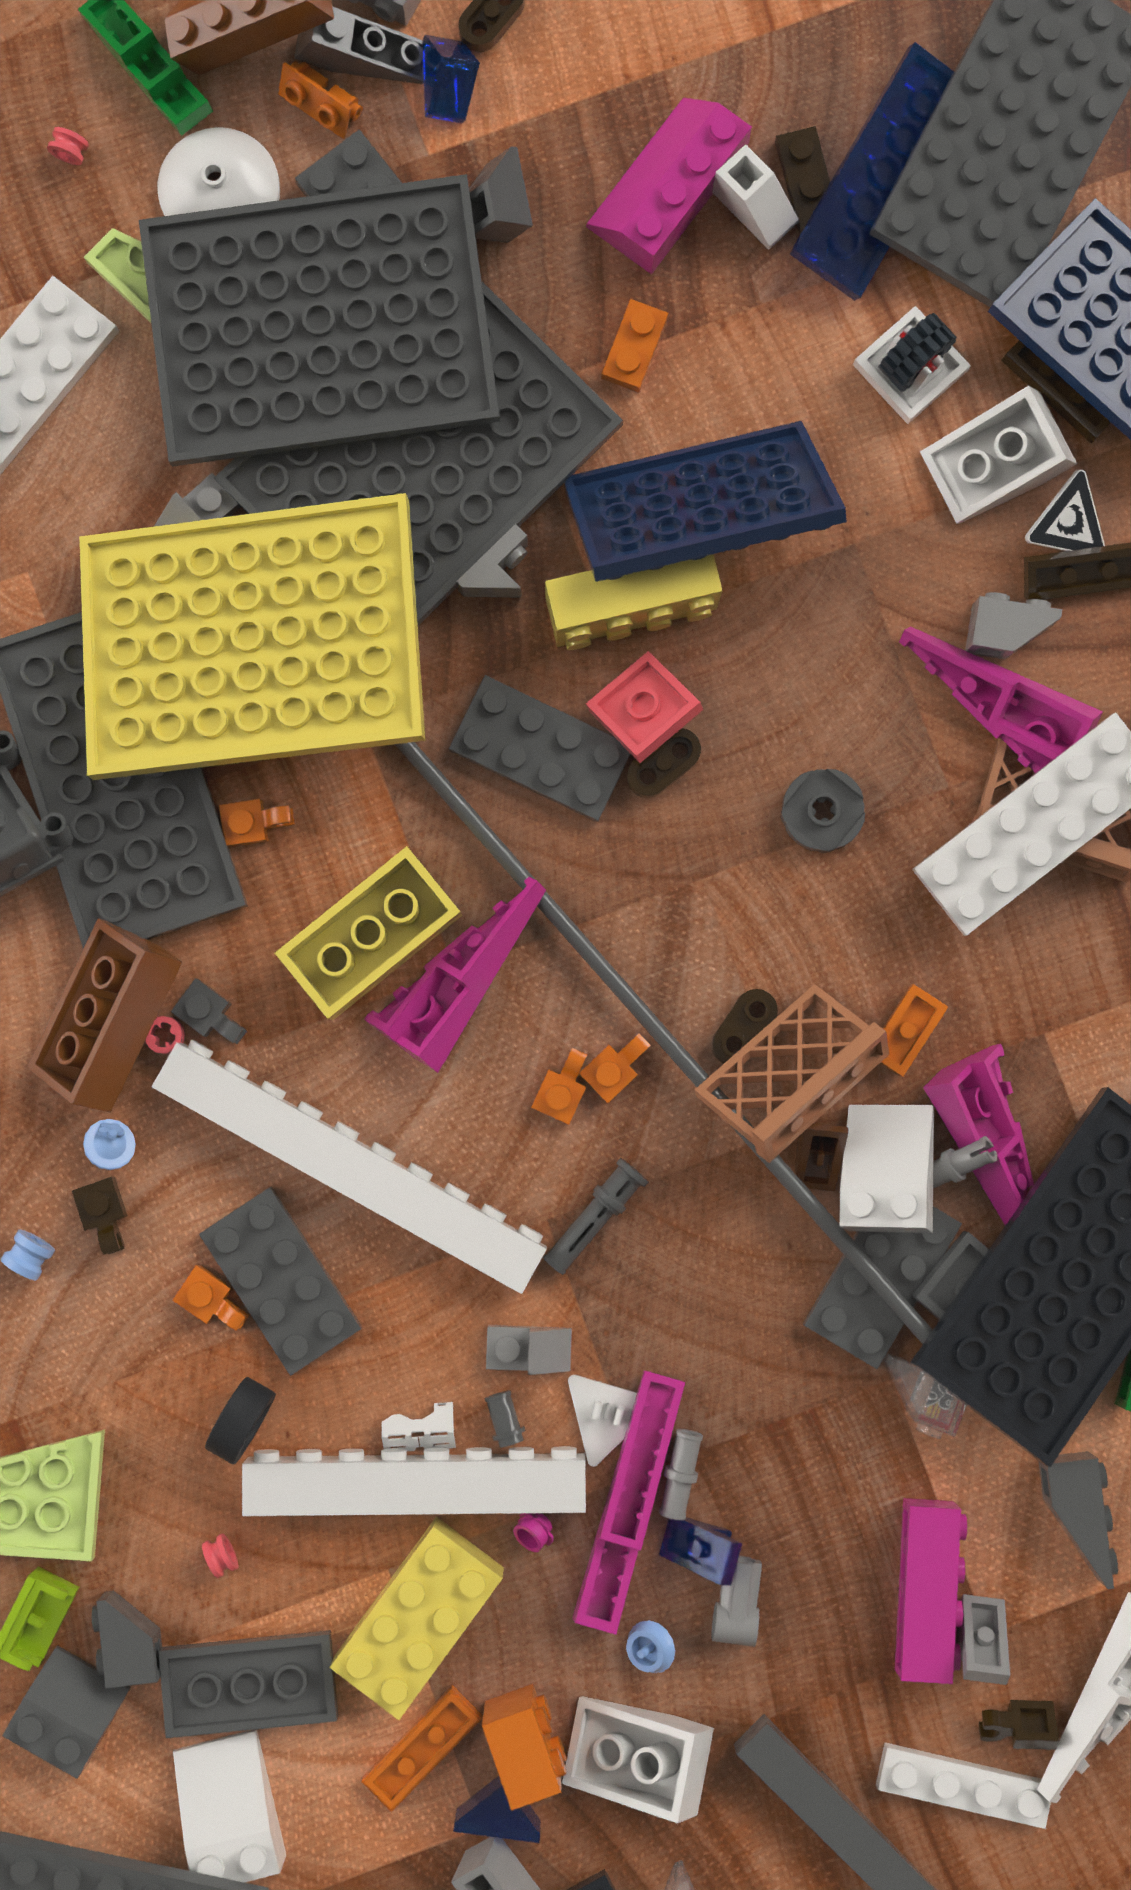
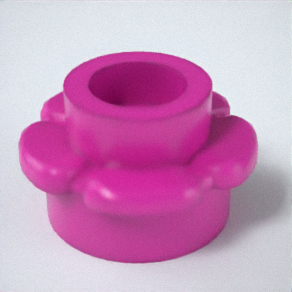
[513,1513,554,1552]

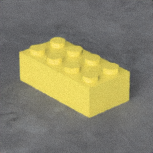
[545,554,723,650]
[275,846,463,1020]
[330,1516,504,1720]

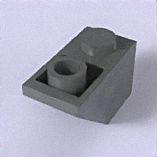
[469,146,533,243]
[92,1590,162,1689]

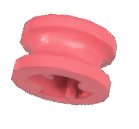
[47,127,89,165]
[145,1016,186,1054]
[202,1533,238,1578]

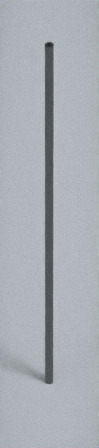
[395,742,932,1344]

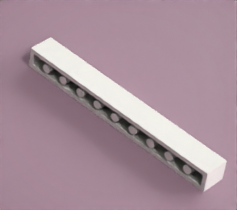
[151,1040,547,1294]

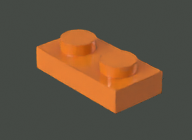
[601,299,669,393]
[880,984,948,1077]

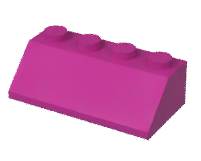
[586,97,752,275]

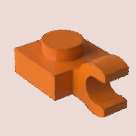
[219,799,295,847]
[579,1033,651,1103]
[531,1047,587,1125]
[172,1264,250,1331]

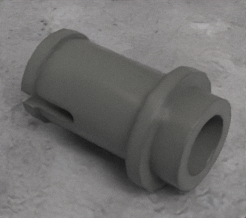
[484,1390,526,1448]

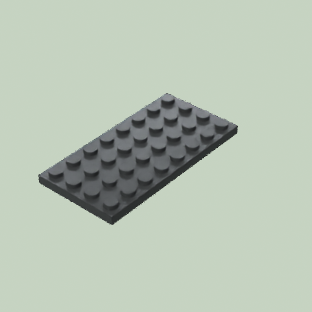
[869,0,1131,307]
[0,612,248,948]

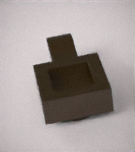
[72,1177,128,1255]
[978,1700,1059,1750]

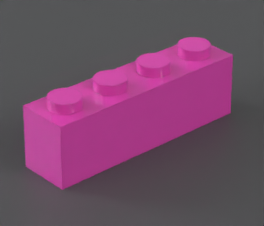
[895,1498,967,1684]

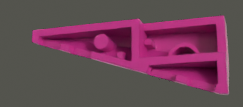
[899,626,1103,773]
[364,877,546,1073]
[923,1044,1034,1226]

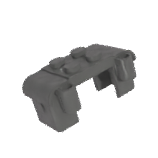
[0,730,73,897]

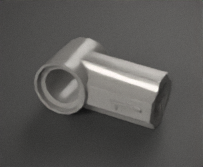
[711,1555,762,1647]

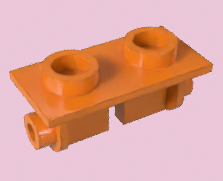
[278,61,363,140]

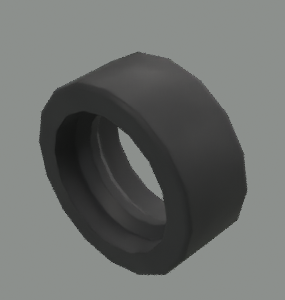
[205,1377,276,1465]

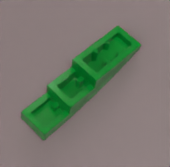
[78,0,213,136]

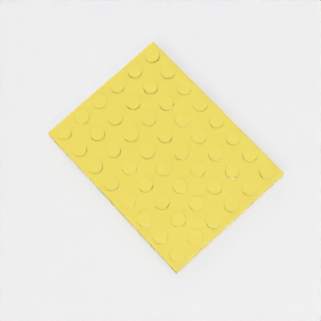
[79,493,425,780]

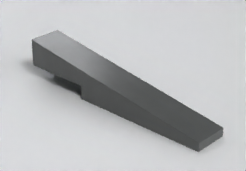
[734,1714,937,1890]

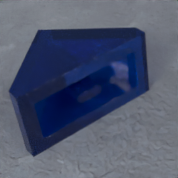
[423,35,480,123]
[453,1776,541,1843]

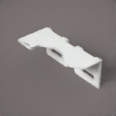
[381,1402,456,1451]

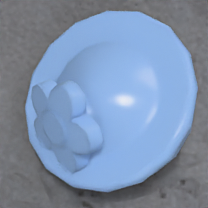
[83,1119,136,1170]
[626,1620,675,1673]

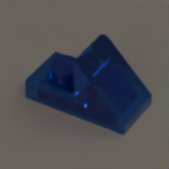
[659,1517,743,1586]

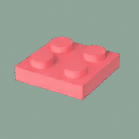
[586,651,703,763]

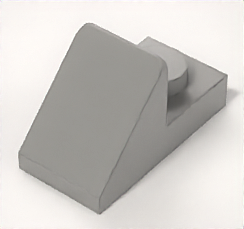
[154,473,241,527]
[456,524,528,598]
[486,1325,572,1375]
[956,1594,1010,1685]

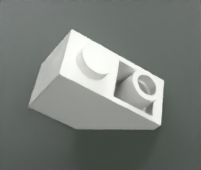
[712,144,799,250]

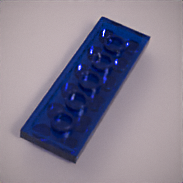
[789,42,954,301]

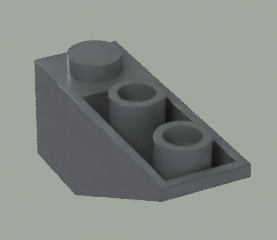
[294,6,430,84]
[1038,1451,1118,1589]

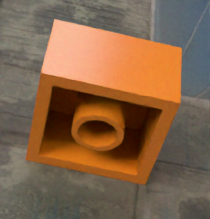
[482,1684,567,1811]

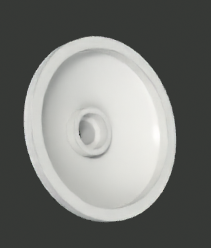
[157,127,280,216]

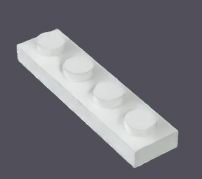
[876,1743,1051,1829]

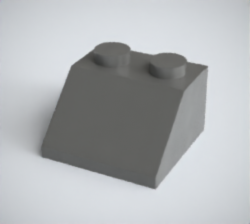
[2,1645,131,1779]

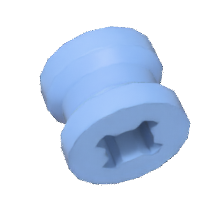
[0,1229,55,1281]

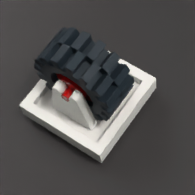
[853,306,971,424]

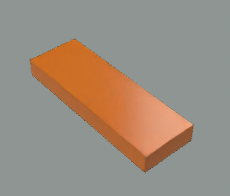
[361,1685,482,1812]

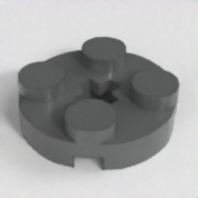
[780,769,865,853]

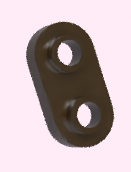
[459,0,525,52]
[627,728,701,798]
[712,989,778,1064]

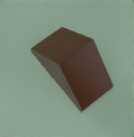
[794,1123,848,1191]

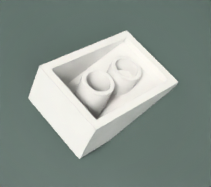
[920,386,1077,524]
[840,1105,934,1233]
[562,1696,714,1823]
[173,1729,286,1882]

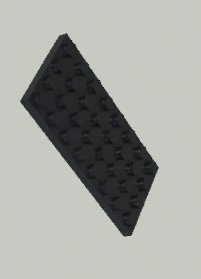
[911,1087,1131,1467]

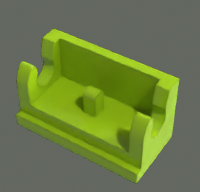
[0,1566,80,1671]

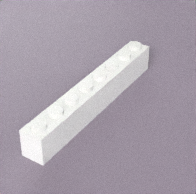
[242,1446,586,1516]

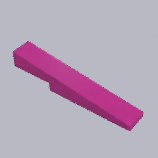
[572,1370,685,1635]

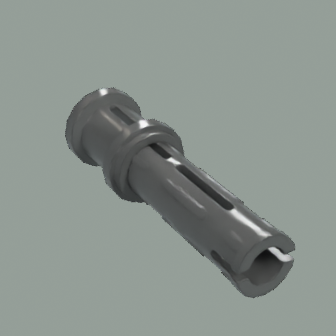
[543,1157,649,1275]

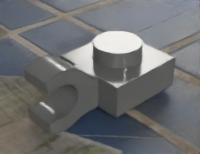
[171,978,247,1044]

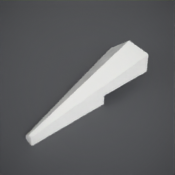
[1037,1592,1131,1803]

